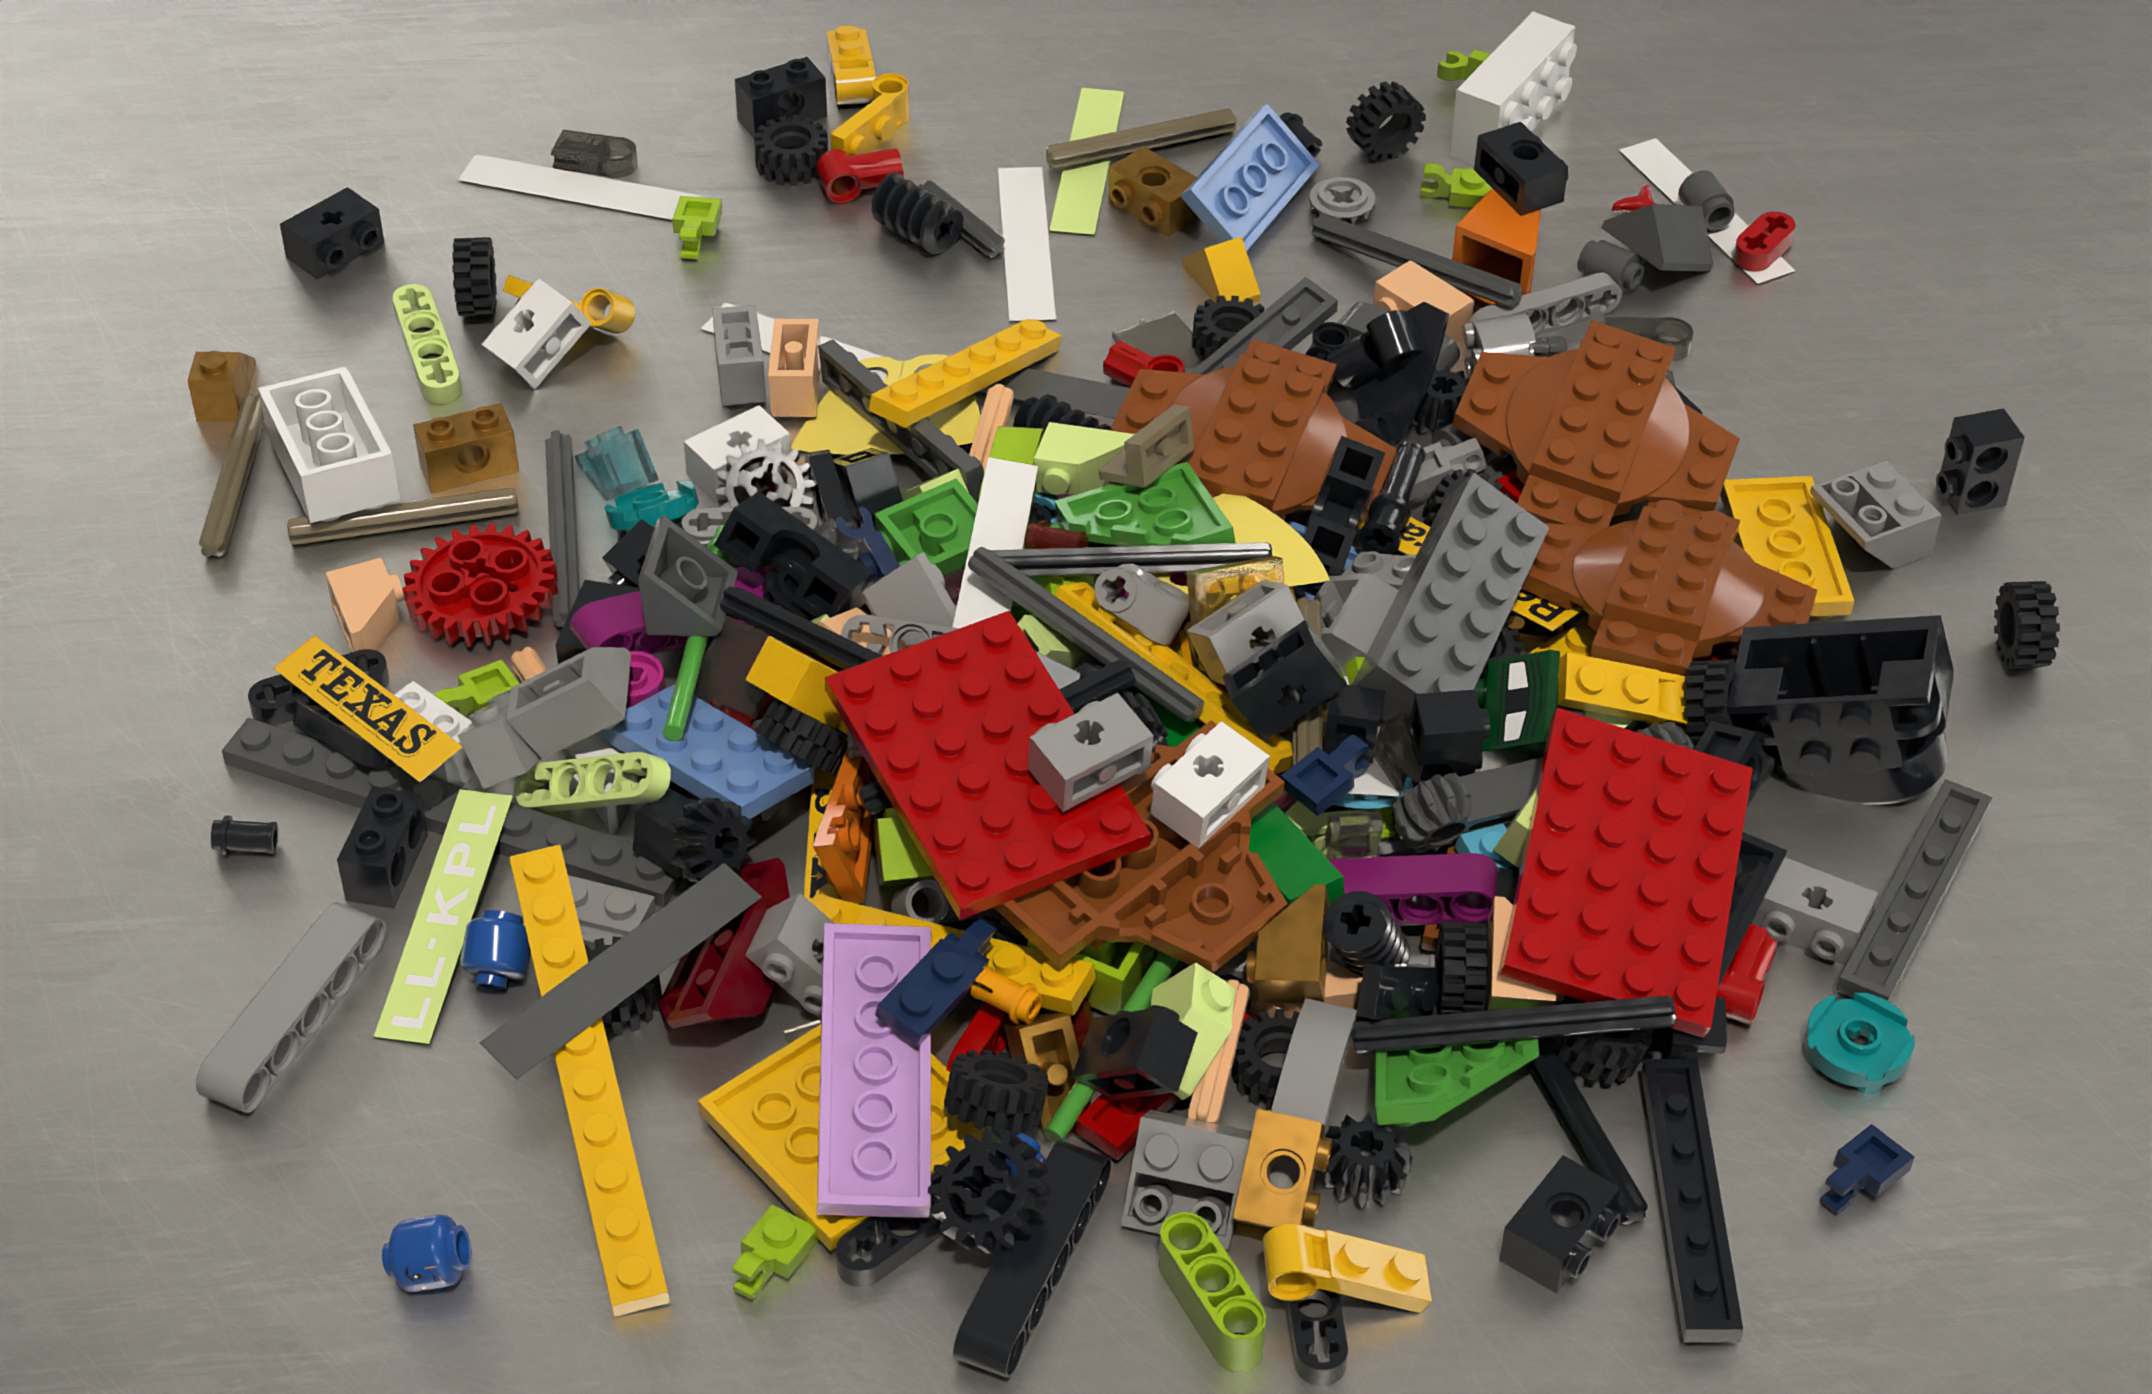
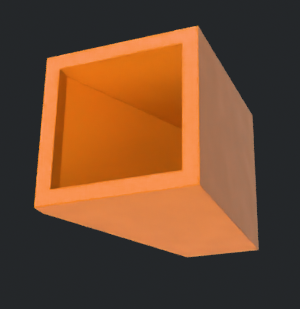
[1452,189,1541,315]

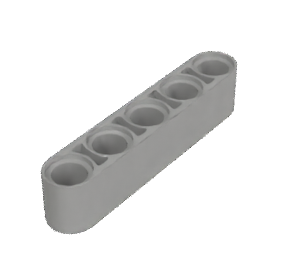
[196,902,386,1113]

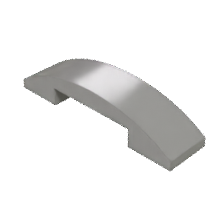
[1270,998,1357,1189]

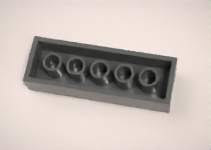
[1352,472,1550,739]

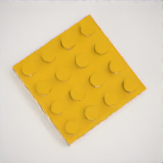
[698,1024,1004,1251]

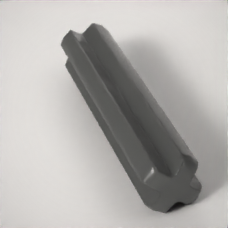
[919,180,1005,258]

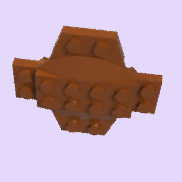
[1452,320,1740,527]
[1110,338,1397,522]
[1521,500,1817,676]
[993,720,1288,973]

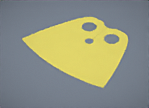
[791,354,981,455]
[1153,494,1330,596]

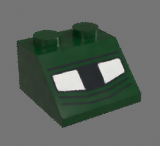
[1474,650,1560,772]

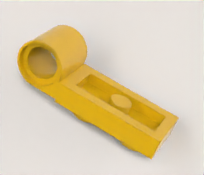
[826,25,876,106]
[830,73,910,156]
[502,275,635,334]
[1557,652,1688,735]
[1263,1224,1431,1313]

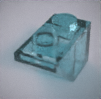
[574,426,659,501]

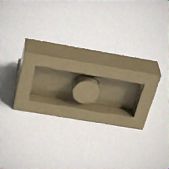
[1099,404,1194,488]

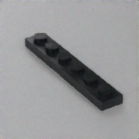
[1641,1059,1743,1342]

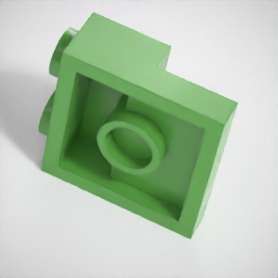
[874,478,978,587]

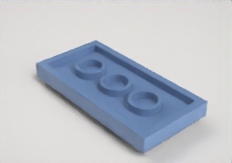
[1180,103,1320,251]
[601,684,815,819]

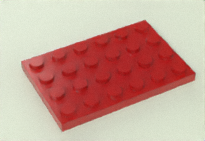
[825,611,1151,920]
[1499,708,1753,1038]

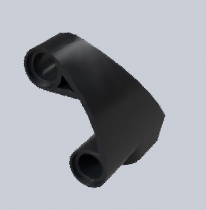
[1327,302,1449,447]

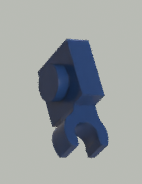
[834,506,900,583]
[1281,735,1370,816]
[1819,1124,1915,1215]

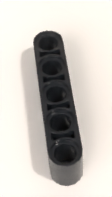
[953,1140,1112,1378]

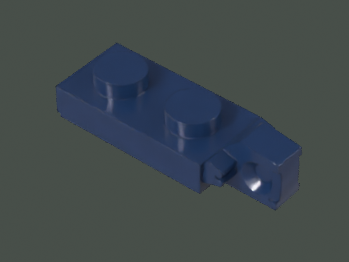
[875,917,996,1046]

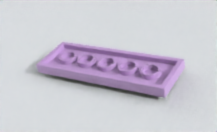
[817,923,931,1218]

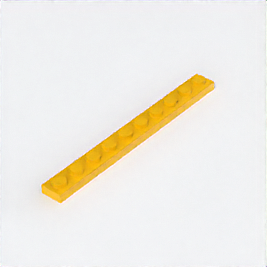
[509,844,670,1317]

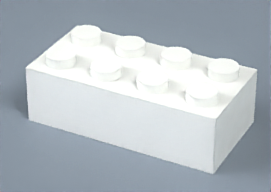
[1449,11,1577,166]
[258,367,401,523]

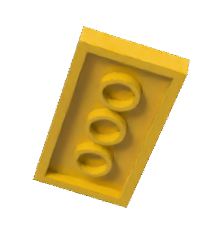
[1720,476,1854,617]

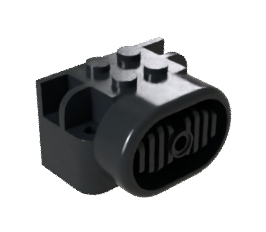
[1726,615,1954,805]

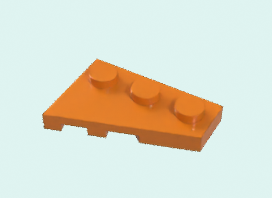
[813,750,875,903]

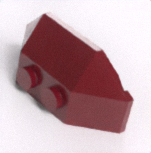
[658,857,790,1028]

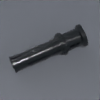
[1359,442,1426,555]

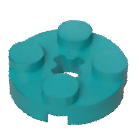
[604,481,699,533]
[1804,992,1915,1094]

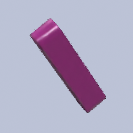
[570,567,767,655]
[1328,853,1498,926]

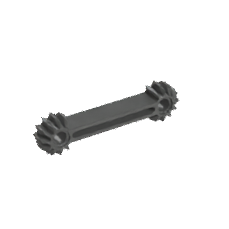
[1392,722,1695,852]

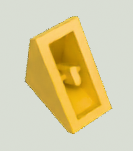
[1182,237,1261,303]
[747,636,841,729]

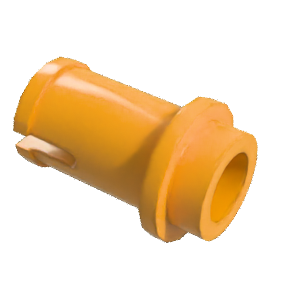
[971,966,1043,1024]

